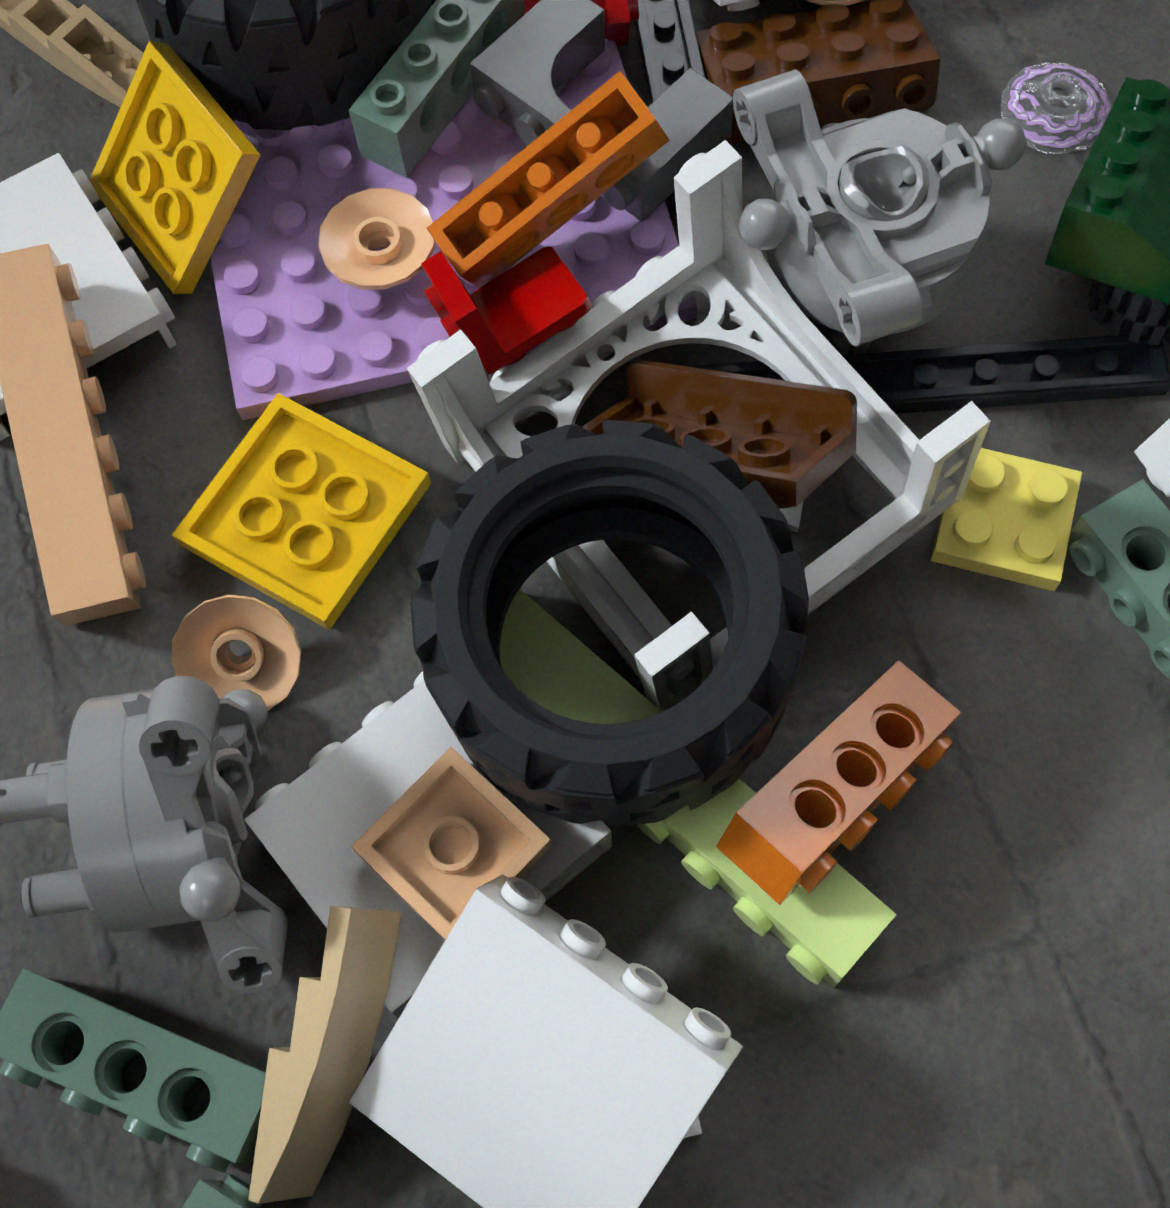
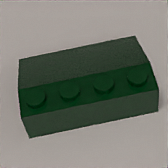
[1045,77,1170,304]

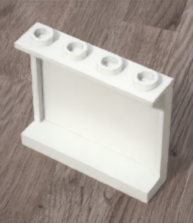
[0,153,177,441]
[244,671,612,1019]
[349,874,743,1208]

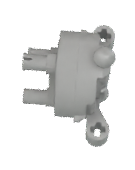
[733,69,1026,355]
[0,676,288,994]

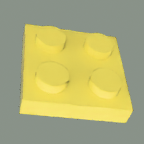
[930,448,1082,591]

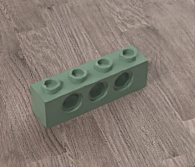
[349,0,525,178]
[1068,479,1170,678]
[0,968,266,1173]

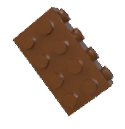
[695,0,941,145]
[582,360,857,509]

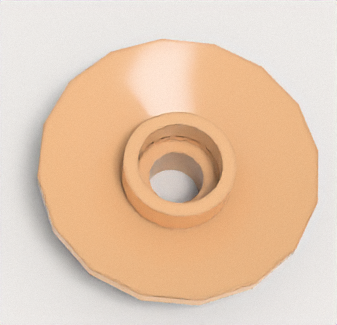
[318,188,435,290]
[171,595,301,711]

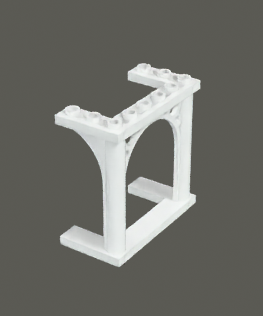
[406,140,991,712]

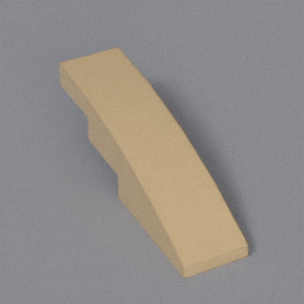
[0,0,143,107]
[248,906,402,1204]

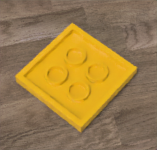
[89,41,261,294]
[172,393,431,631]

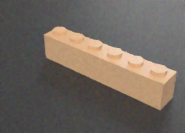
[0,243,146,626]

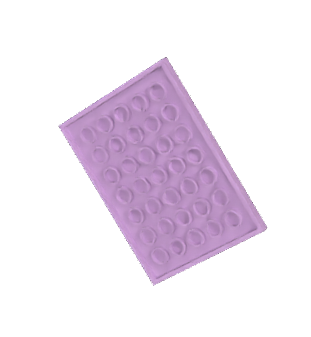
[210,39,698,420]

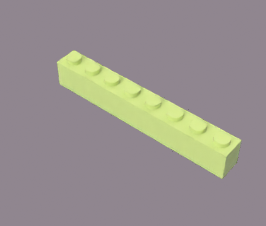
[500,589,897,988]

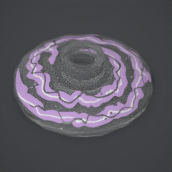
[1000,62,1112,154]

